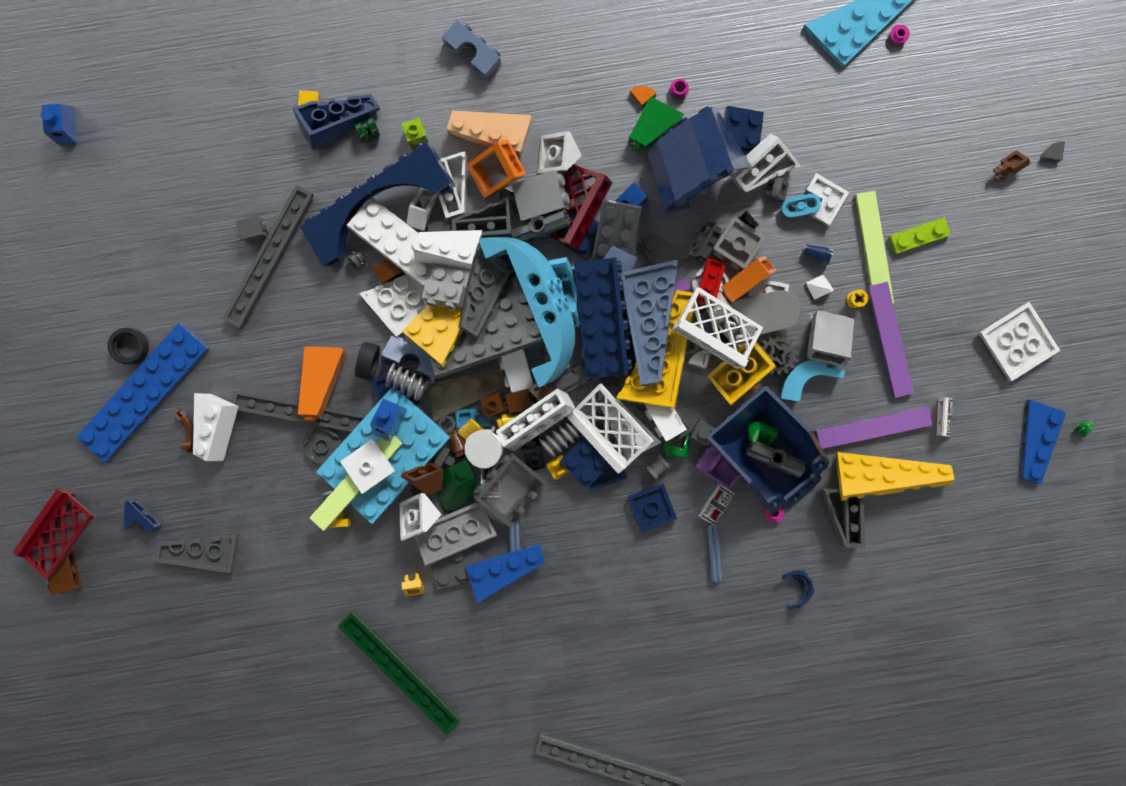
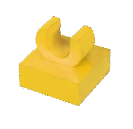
[546,454,569,480]
[329,511,352,528]
[402,573,425,597]

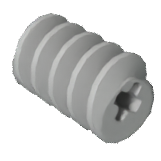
[385,363,429,401]
[538,421,582,457]

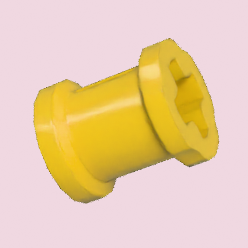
[846,290,868,308]

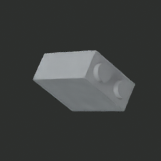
[512,170,570,223]
[807,310,854,367]

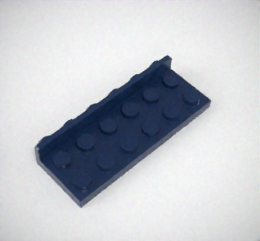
[574,256,632,379]

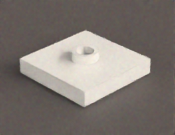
[340,439,395,494]

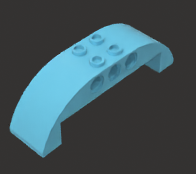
[479,237,575,387]

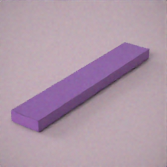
[867,282,914,398]
[815,407,933,449]

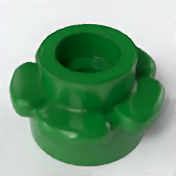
[1076,420,1095,437]

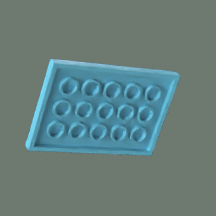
[316,386,451,524]

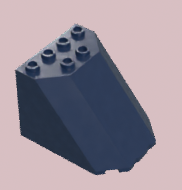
[648,106,752,214]
[706,386,830,513]

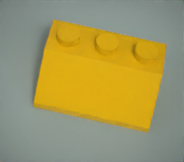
[707,339,776,405]

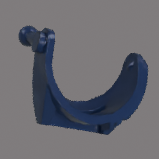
[781,570,815,610]

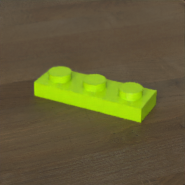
[889,217,951,254]

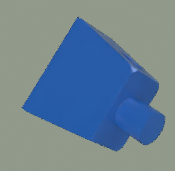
[41,104,77,144]
[615,182,649,206]
[370,399,407,442]

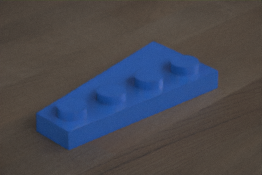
[1020,399,1066,484]
[466,543,545,603]

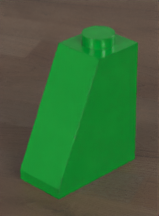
[628,96,684,150]

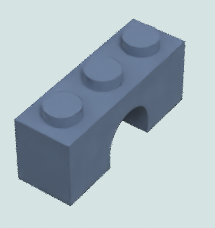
[442,20,501,80]
[381,336,437,385]

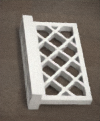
[672,287,763,369]
[566,384,654,474]

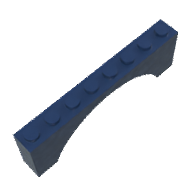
[300,143,456,267]

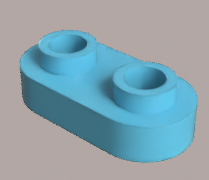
[782,194,821,218]

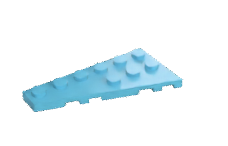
[803,0,913,68]

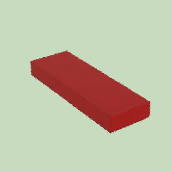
[696,258,726,309]

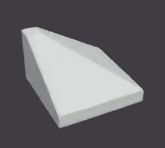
[805,275,834,300]

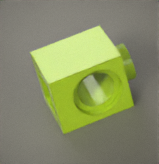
[401,118,428,147]

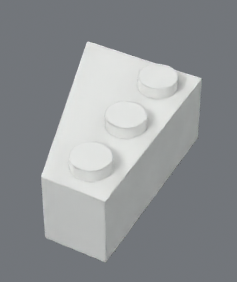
[729,134,801,192]
[439,151,467,221]
[414,230,482,271]
[498,349,534,393]
[193,393,239,461]
[600,399,661,460]
[639,403,687,442]

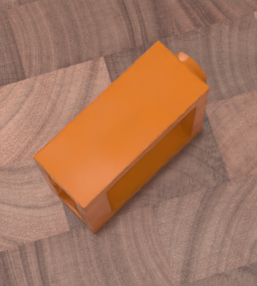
[466,140,526,199]

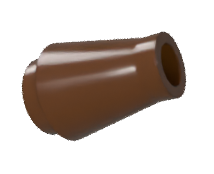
[448,430,466,459]

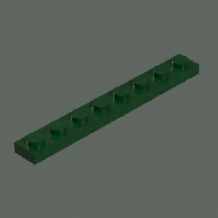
[338,611,461,735]

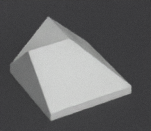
[538,131,582,174]
[399,493,442,541]

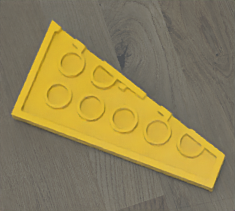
[402,258,494,368]
[616,290,694,409]
[836,452,955,501]

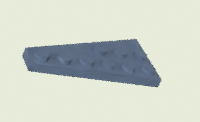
[620,260,678,387]

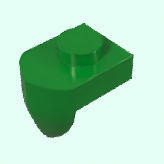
[748,421,778,446]
[661,434,690,458]

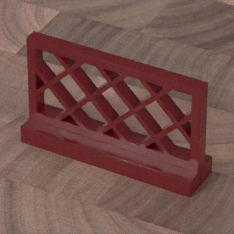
[540,164,613,250]
[13,488,95,580]

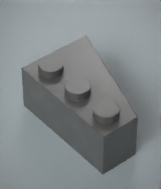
[452,196,512,238]
[819,488,865,548]

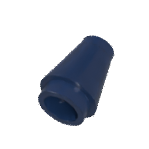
[803,244,834,265]

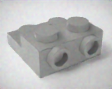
[711,216,766,272]
[421,264,472,310]

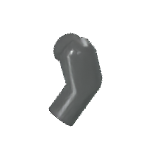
[499,189,519,214]

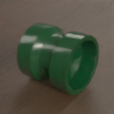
[355,117,380,142]

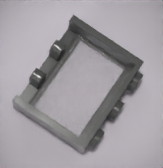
[473,452,548,528]

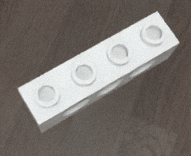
[496,389,576,451]

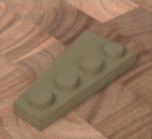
[427,368,505,421]

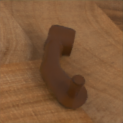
[175,409,194,452]

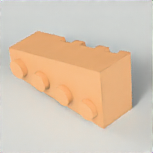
[447,111,532,157]

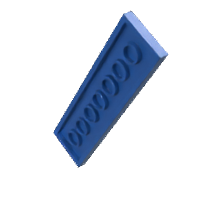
[76,323,209,463]

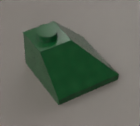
[437,460,478,512]

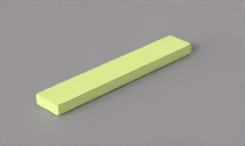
[855,191,894,304]
[310,435,403,531]

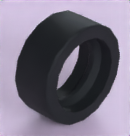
[107,328,149,364]
[355,342,380,380]

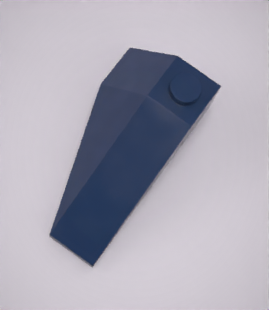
[293,94,380,150]

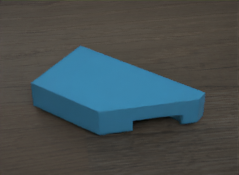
[455,409,492,429]

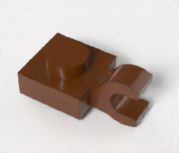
[993,150,1030,182]

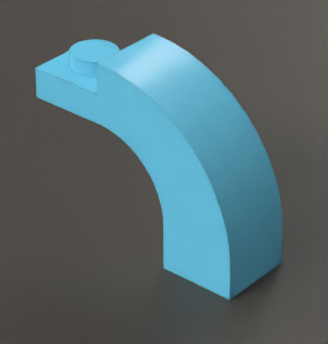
[548,257,581,327]
[778,360,845,402]

